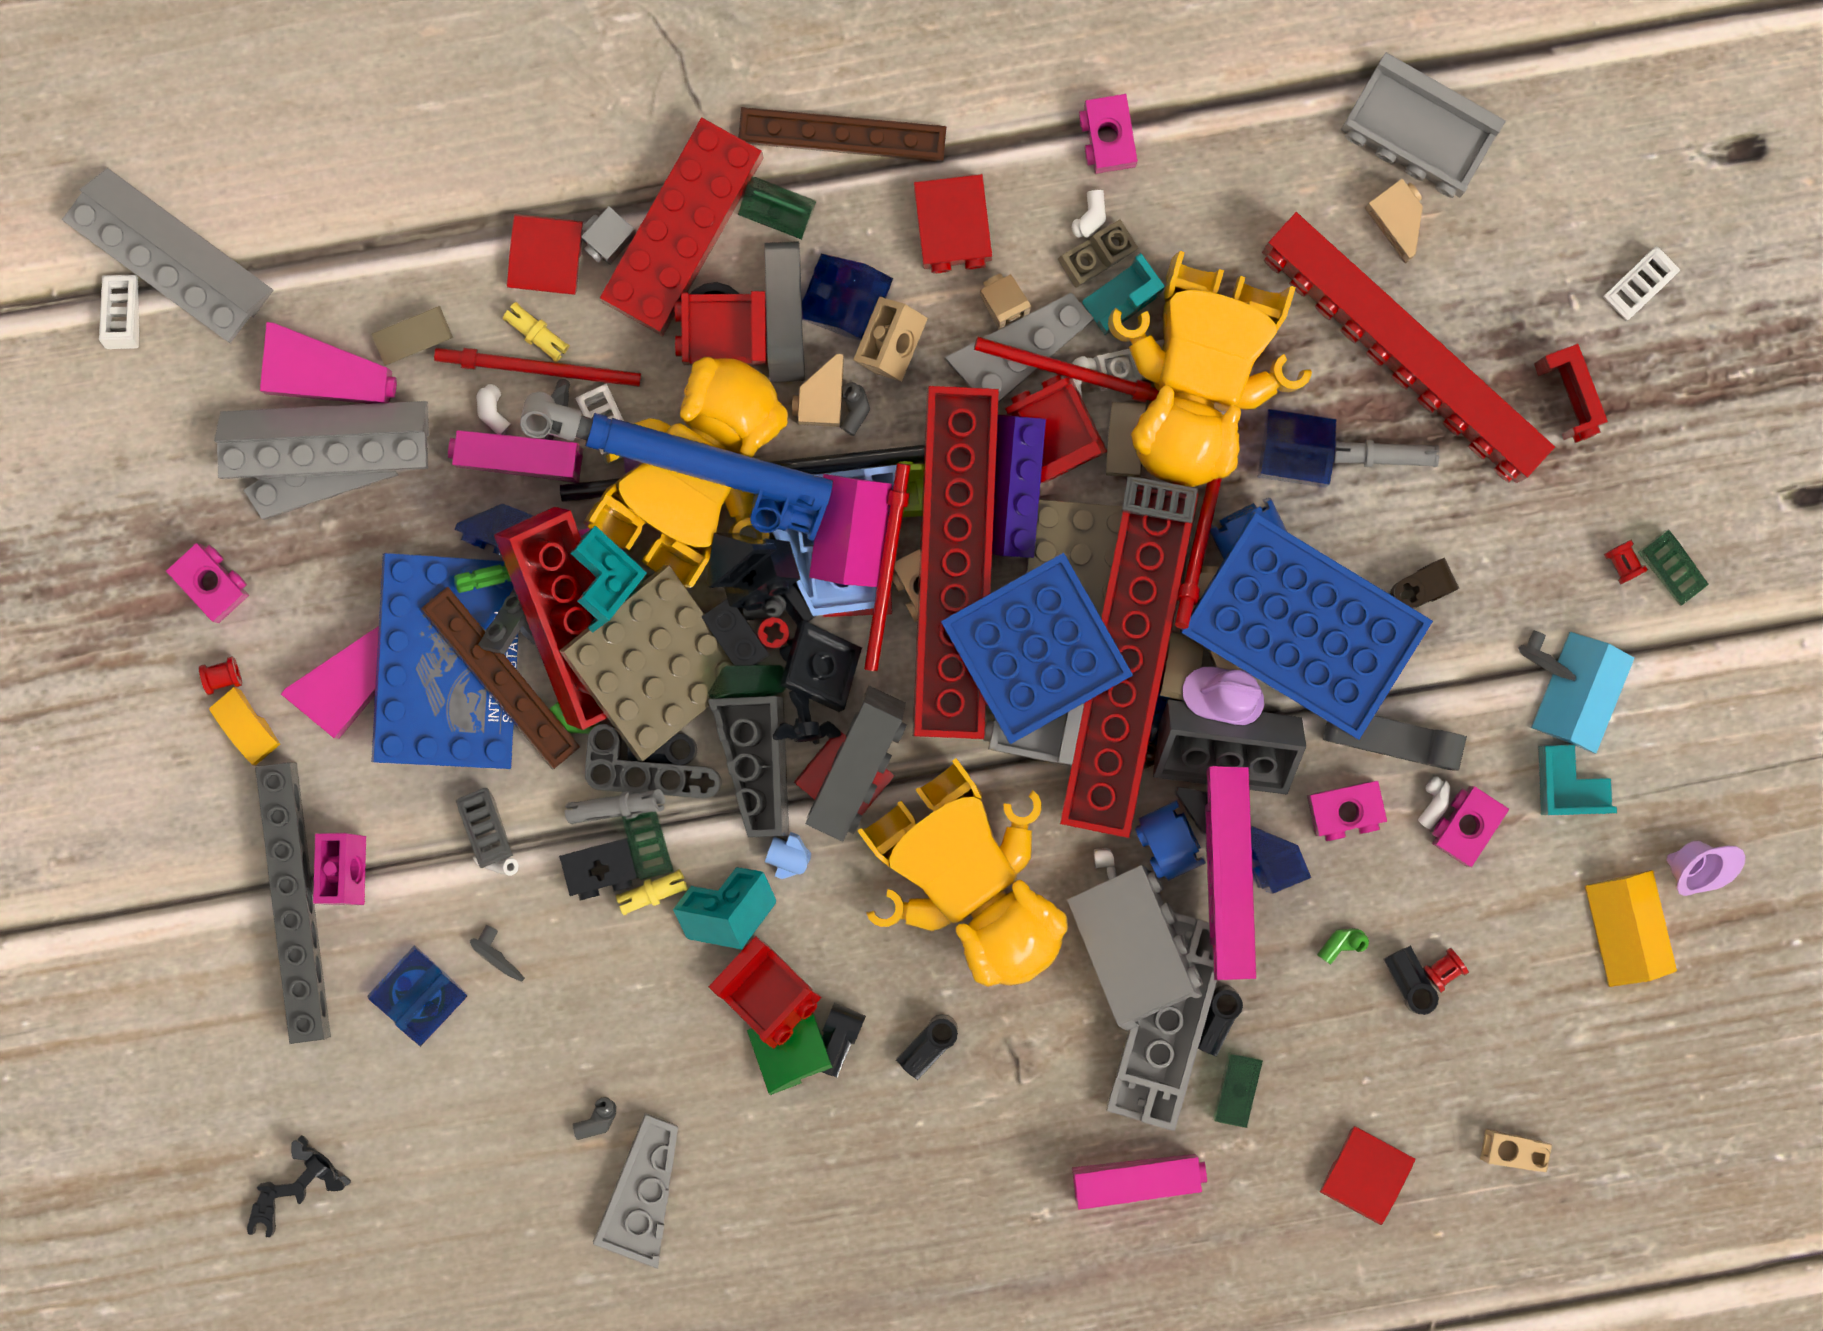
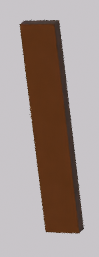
[738,107,947,162]
[420,587,580,769]

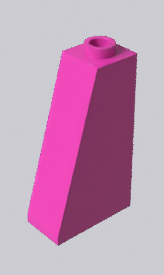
[260,322,397,404]
[448,430,584,483]
[281,626,379,739]
[1072,1154,1207,1210]

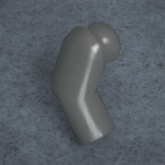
[840,382,870,436]
[743,595,786,620]
[573,1097,616,1140]

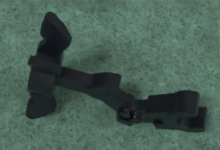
[773,638,841,745]
[247,1135,351,1238]

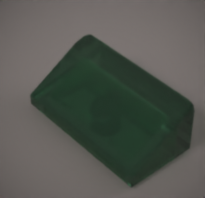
[738,177,816,240]
[708,665,786,699]
[1213,1052,1263,1128]

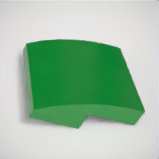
[747,1013,833,1095]

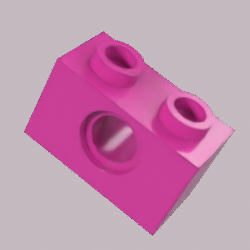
[1079,94,1138,174]
[166,543,250,623]
[1307,781,1387,841]
[1432,786,1509,867]
[313,833,366,905]

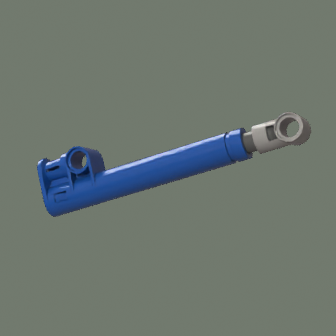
[520,392,833,541]

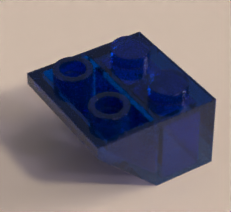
[802,253,893,341]
[1257,409,1337,488]
[454,503,533,557]
[1251,826,1311,894]

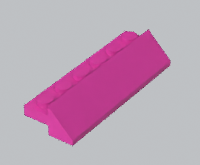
[1205,766,1256,980]

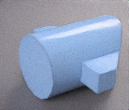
[765,832,811,879]

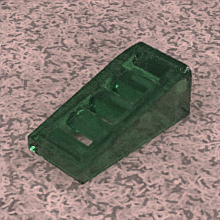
[1638,529,1709,606]
[622,812,674,880]

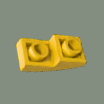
[209,687,280,766]

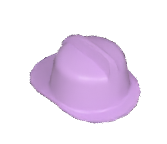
[1182,667,1264,725]
[1666,841,1745,896]

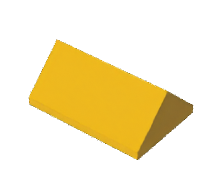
[1585,870,1677,987]

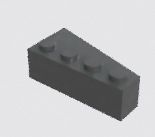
[805,685,907,842]
[708,696,789,837]

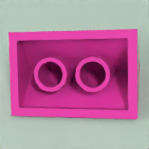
[809,474,893,587]

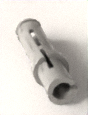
[1333,440,1439,467]
[565,789,665,824]

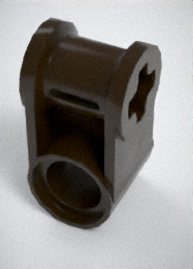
[1390,557,1460,609]

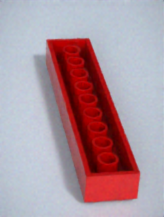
[1262,212,1555,483]
[912,386,999,739]
[1060,486,1198,838]

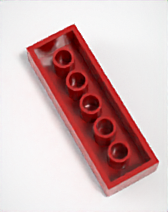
[600,117,764,337]
[494,506,607,730]

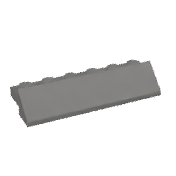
[62,168,274,344]
[214,401,429,479]
[1106,912,1217,1131]

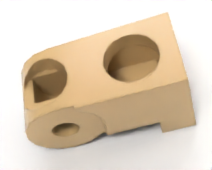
[1480,1129,1552,1172]

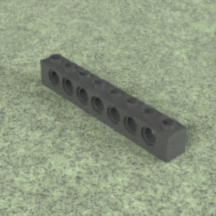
[255,762,331,1044]

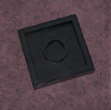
[780,620,862,712]

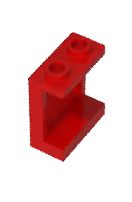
[914,174,992,274]
[675,291,767,365]
[1534,344,1608,443]
[1005,375,1107,483]
[708,936,822,1048]

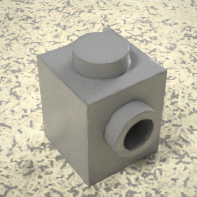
[581,206,636,264]

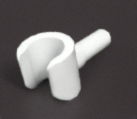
[1093,848,1117,880]

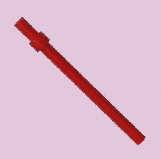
[974,337,1159,403]
[434,348,641,387]
[864,463,911,671]
[1175,478,1222,629]

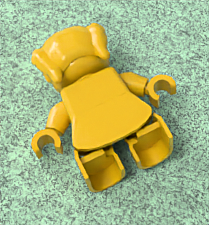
[1108,251,1312,487]
[583,357,788,588]
[858,758,1068,987]

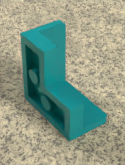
[1082,253,1165,335]
[570,526,647,633]
[1538,745,1617,815]
[673,867,776,950]

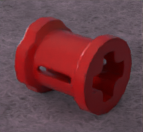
[1604,539,1648,585]
[758,617,790,649]
[199,656,242,695]
[1423,948,1469,993]

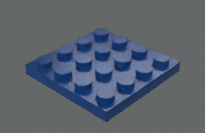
[941,553,1133,744]

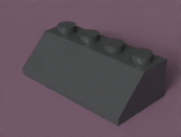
[1153,700,1306,795]

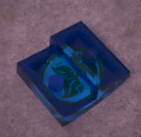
[368,945,468,1047]

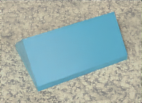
[1531,632,1634,754]

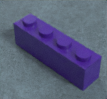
[992,415,1046,558]

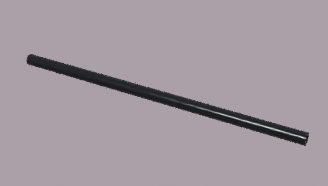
[560,444,925,502]

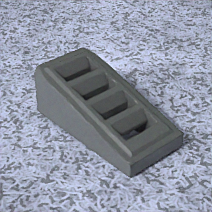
[1122,476,1198,523]
[456,788,513,868]

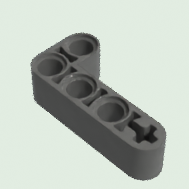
[765,241,805,382]
[1323,716,1467,771]
[585,724,722,798]

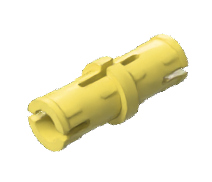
[502,302,570,362]
[615,869,688,915]

